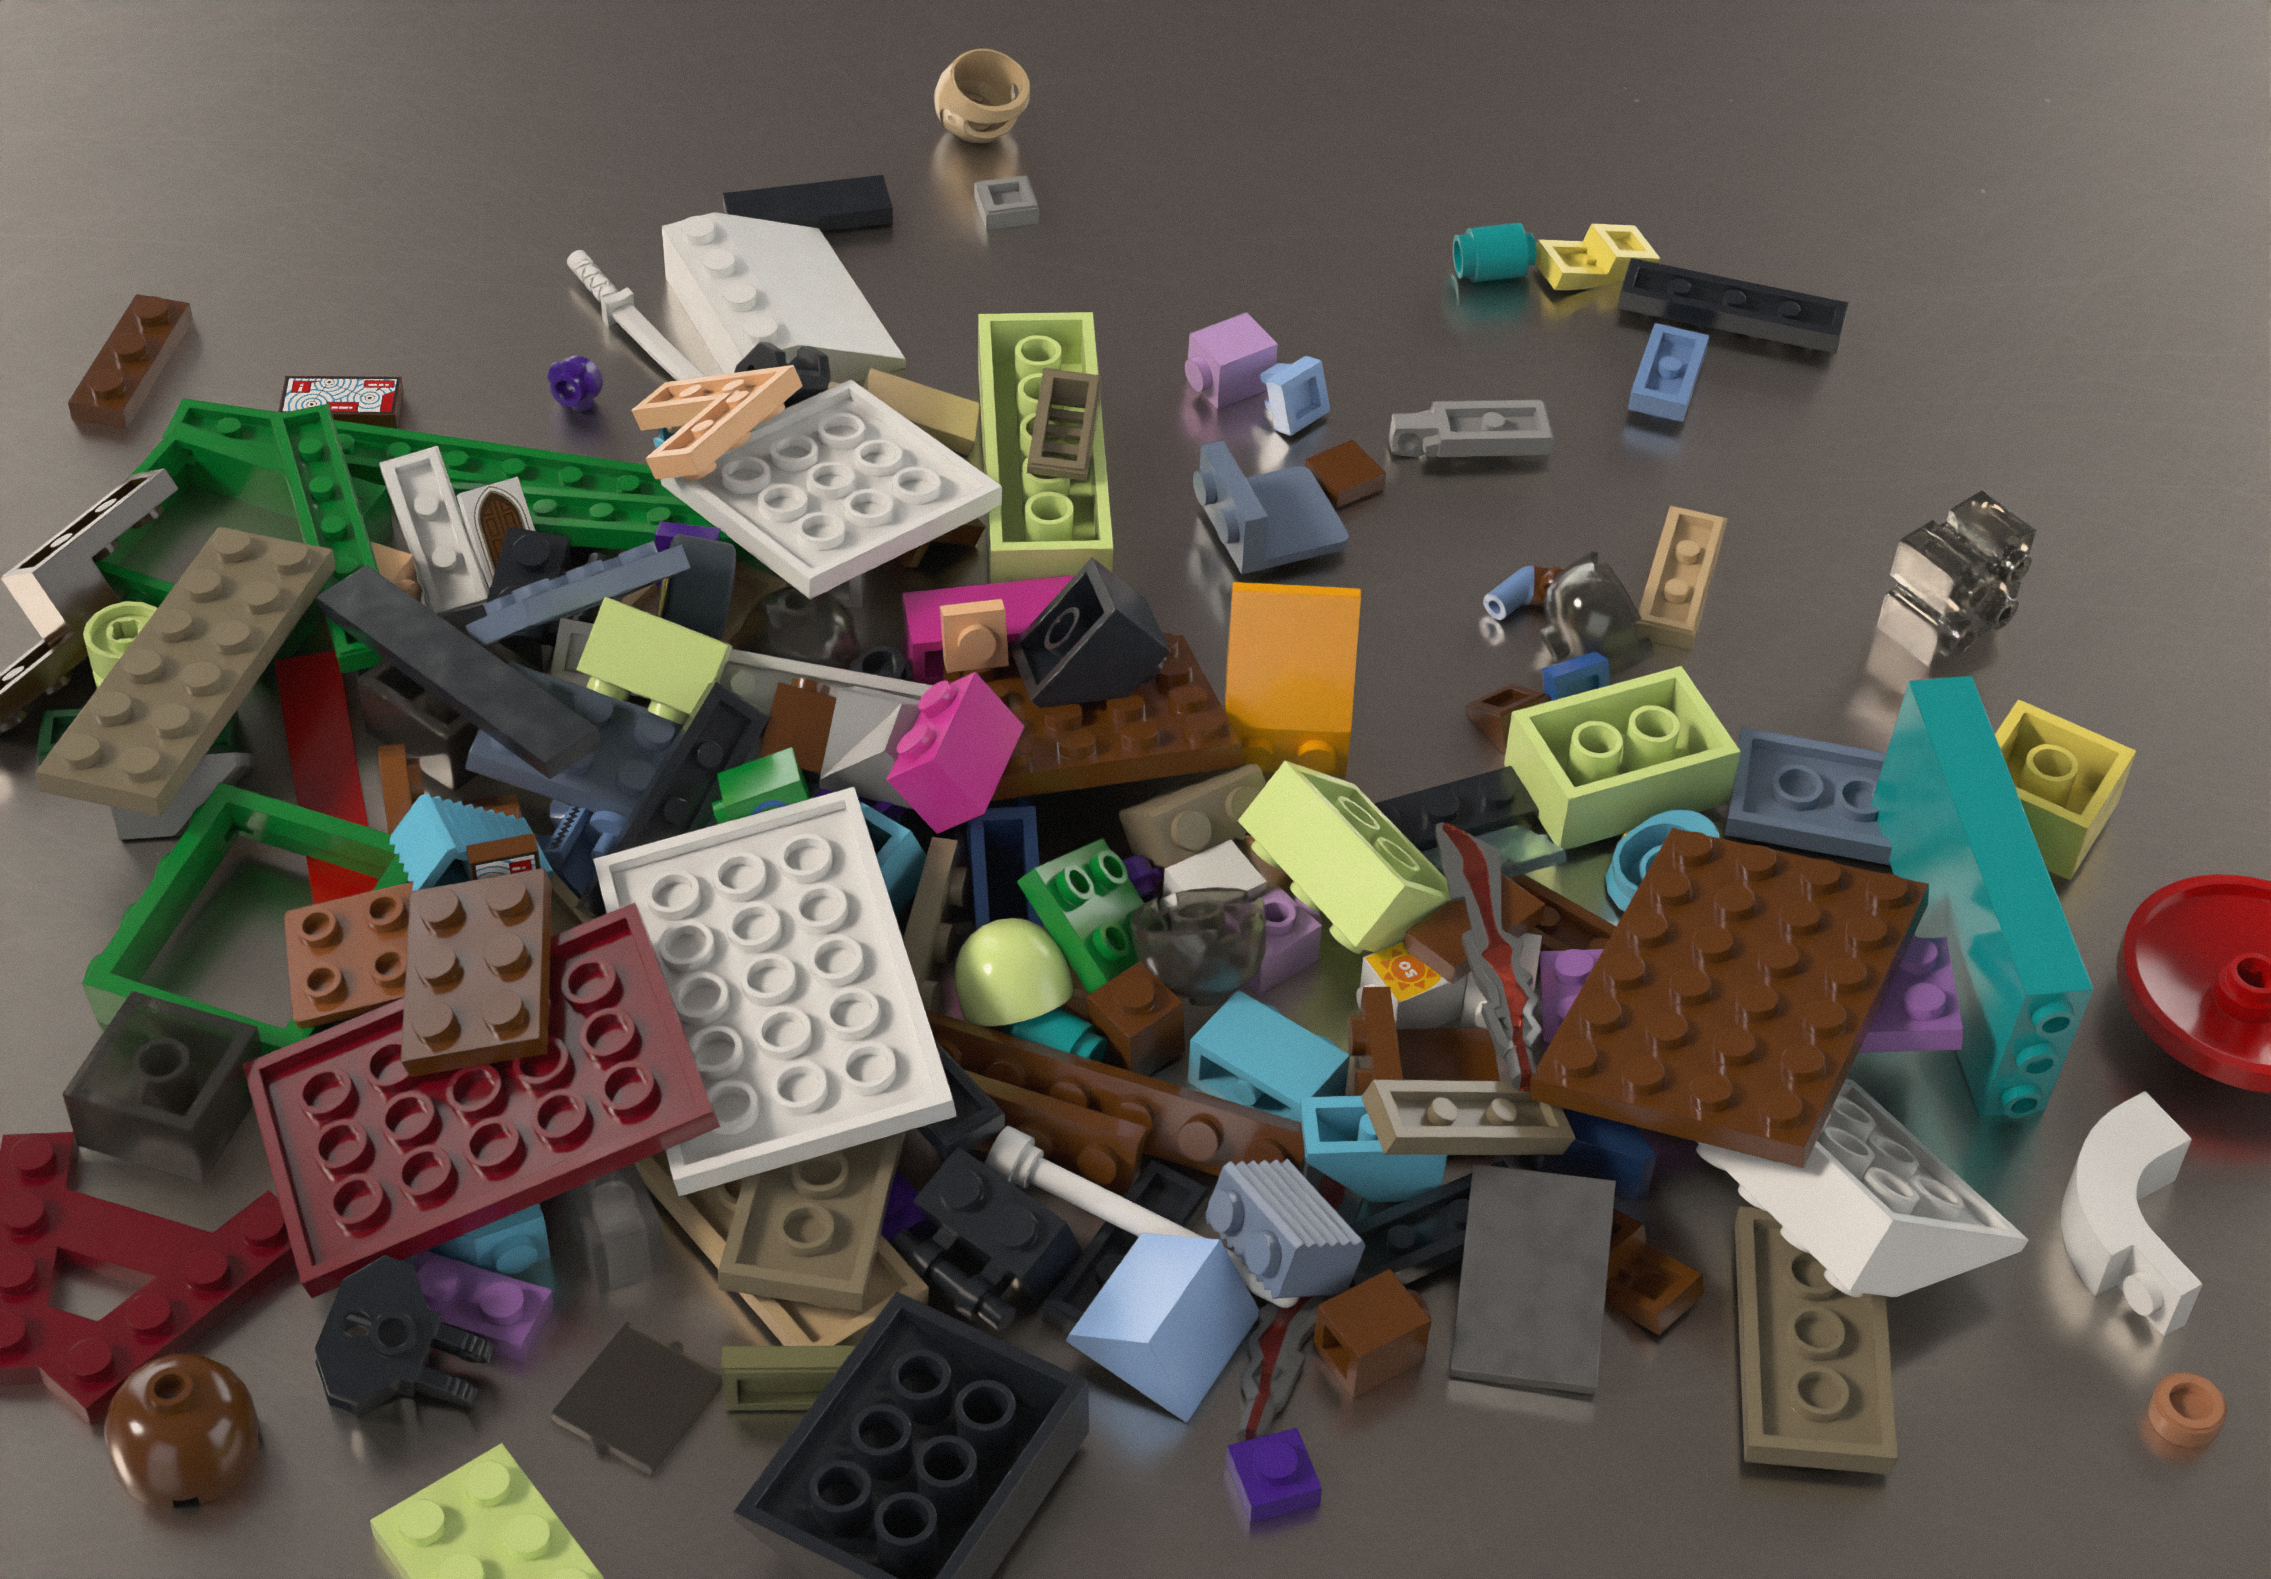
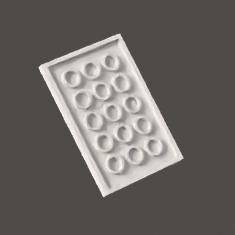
[593,787,957,1196]

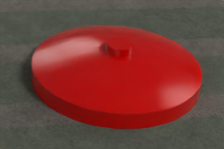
[2116,874,2271,1093]

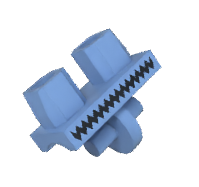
[535,799,628,900]

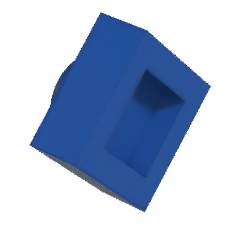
[1542,651,1610,701]

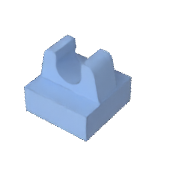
[1260,356,1331,436]

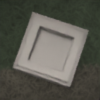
[974,176,1039,230]

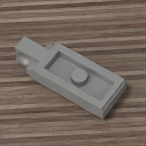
[1389,400,1555,458]

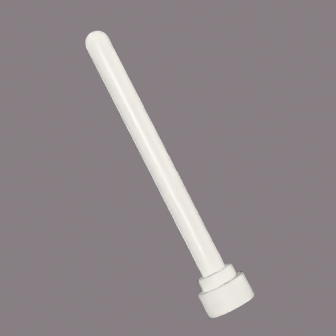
[985,1126,1300,1308]

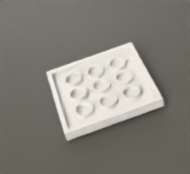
[661,379,1002,599]

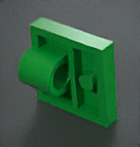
[1017,838,1174,994]

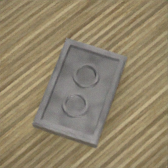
[1450,1164,1616,1395]

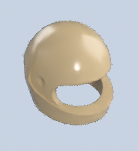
[934,48,1030,143]

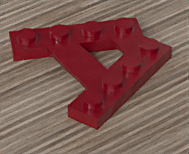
[0,1132,296,1425]

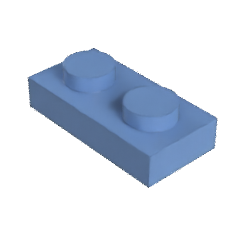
[1628,323,1710,422]

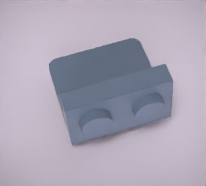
[1193,440,1349,574]

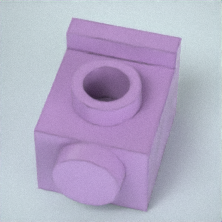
[1216,886,1322,997]

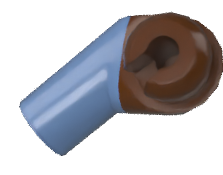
[1483,566,1575,620]

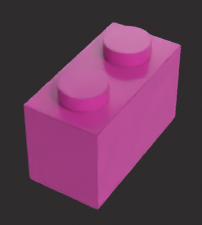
[886,672,1024,834]

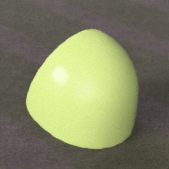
[954,918,1075,1026]

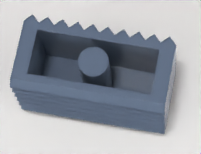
[1206,1159,1365,1299]

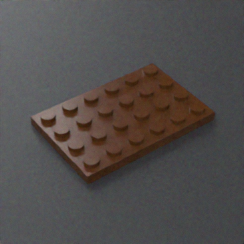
[1530,828,1929,1168]

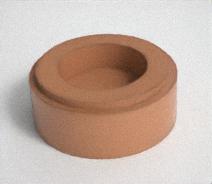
[2148,1372,2228,1448]

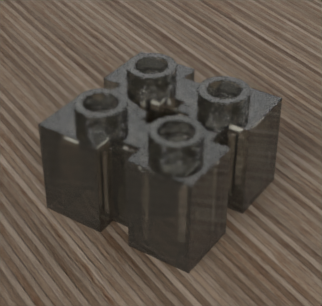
[1877,490,2036,668]

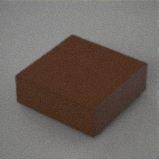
[1305,440,1386,508]

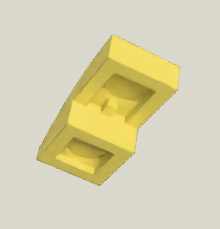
[1535,224,1660,290]

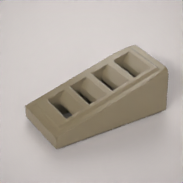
[1027,368,1102,481]

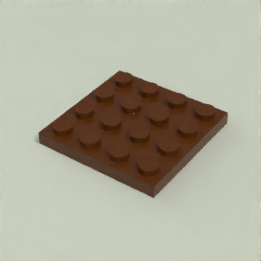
[942,632,1243,801]

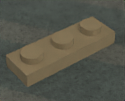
[903,837,972,1013]
[1361,1080,1575,1155]

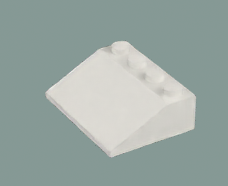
[662,212,906,383]
[1696,1079,2029,1297]

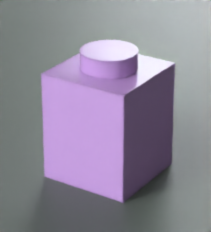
[1185,312,1278,410]

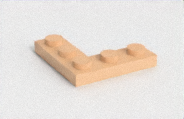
[631,365,803,482]

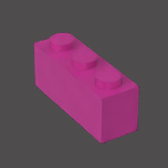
[902,575,1075,685]

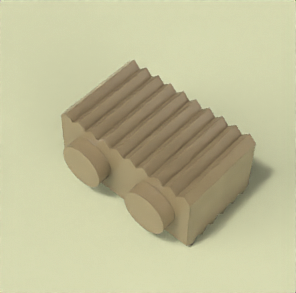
[1119,763,1266,870]

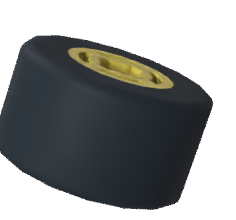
[656,534,736,641]

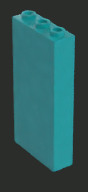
[1871,676,2094,1118]

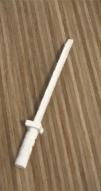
[567,250,706,381]

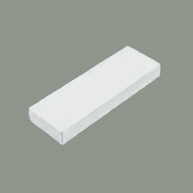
[379,446,489,615]

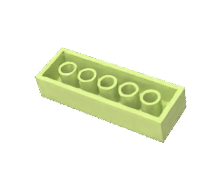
[978,312,1113,584]

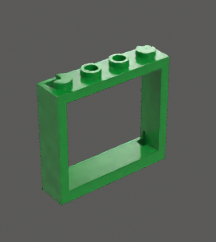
[95,422,393,669]
[82,782,410,1070]

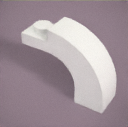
[2061,1091,2203,1336]

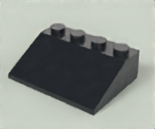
[733,1291,1089,1579]

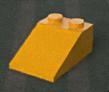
[1223,582,1361,776]

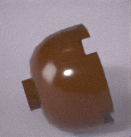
[104,1353,260,1508]

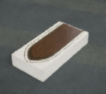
[457,477,535,591]

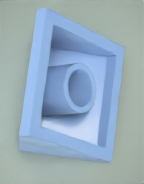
[1066,1233,1260,1423]

